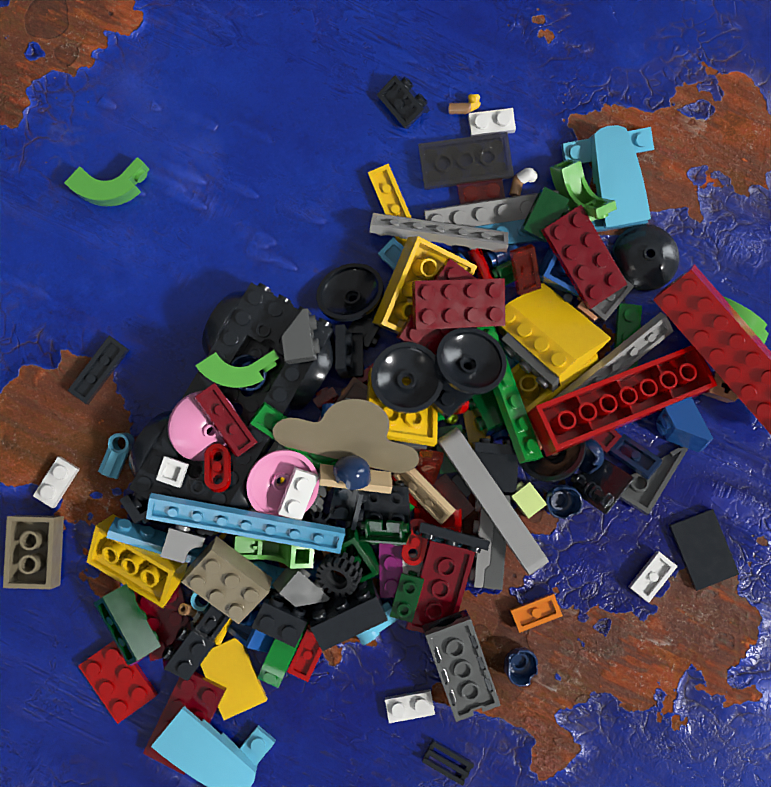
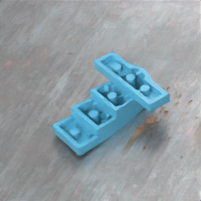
[561,125,654,228]
[151,706,276,787]

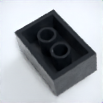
[307,578,388,651]

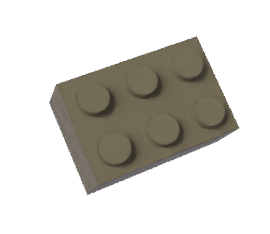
[3,515,64,589]
[181,536,272,624]

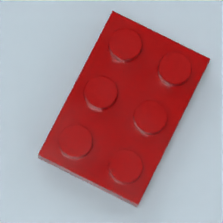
[78,641,158,724]

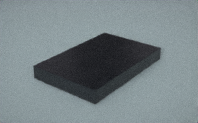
[668,509,739,591]

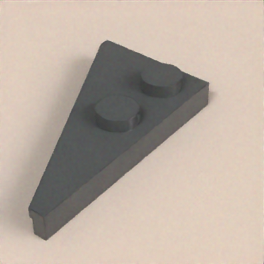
[619,447,688,515]

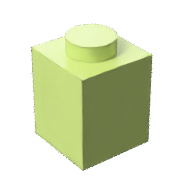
[509,481,547,519]

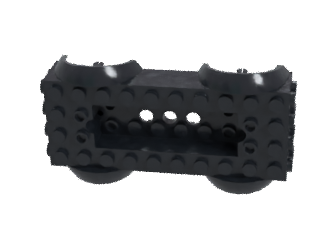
[129,282,335,538]

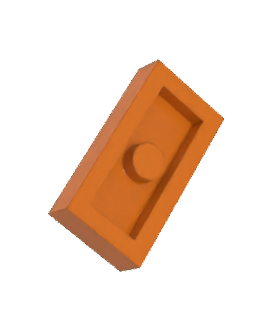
[510,593,562,633]

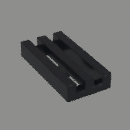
[422,739,474,786]

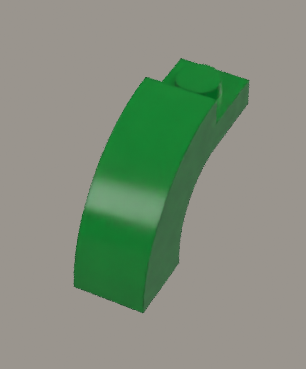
[257,617,309,688]

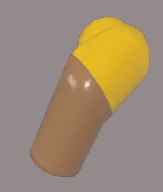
[449,94,481,114]

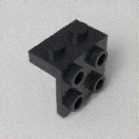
[472,438,518,492]
[251,588,309,648]

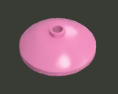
[168,391,235,461]
[246,450,319,519]

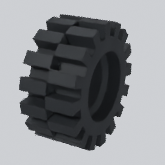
[316,552,363,597]

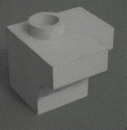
[160,524,206,563]

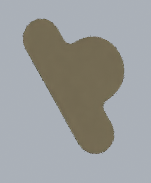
[273,399,419,473]

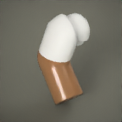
[509,168,538,197]
[178,603,202,623]

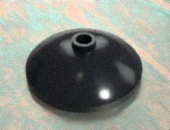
[611,224,679,291]
[316,263,384,322]
[436,327,507,395]
[371,342,444,414]
[520,422,586,482]

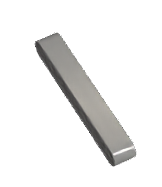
[437,427,549,575]

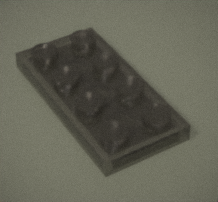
[418,132,514,190]

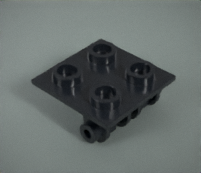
[571,458,634,515]
[364,480,411,531]

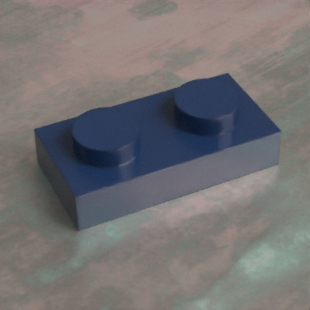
[609,434,662,480]

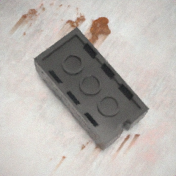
[422,609,501,722]

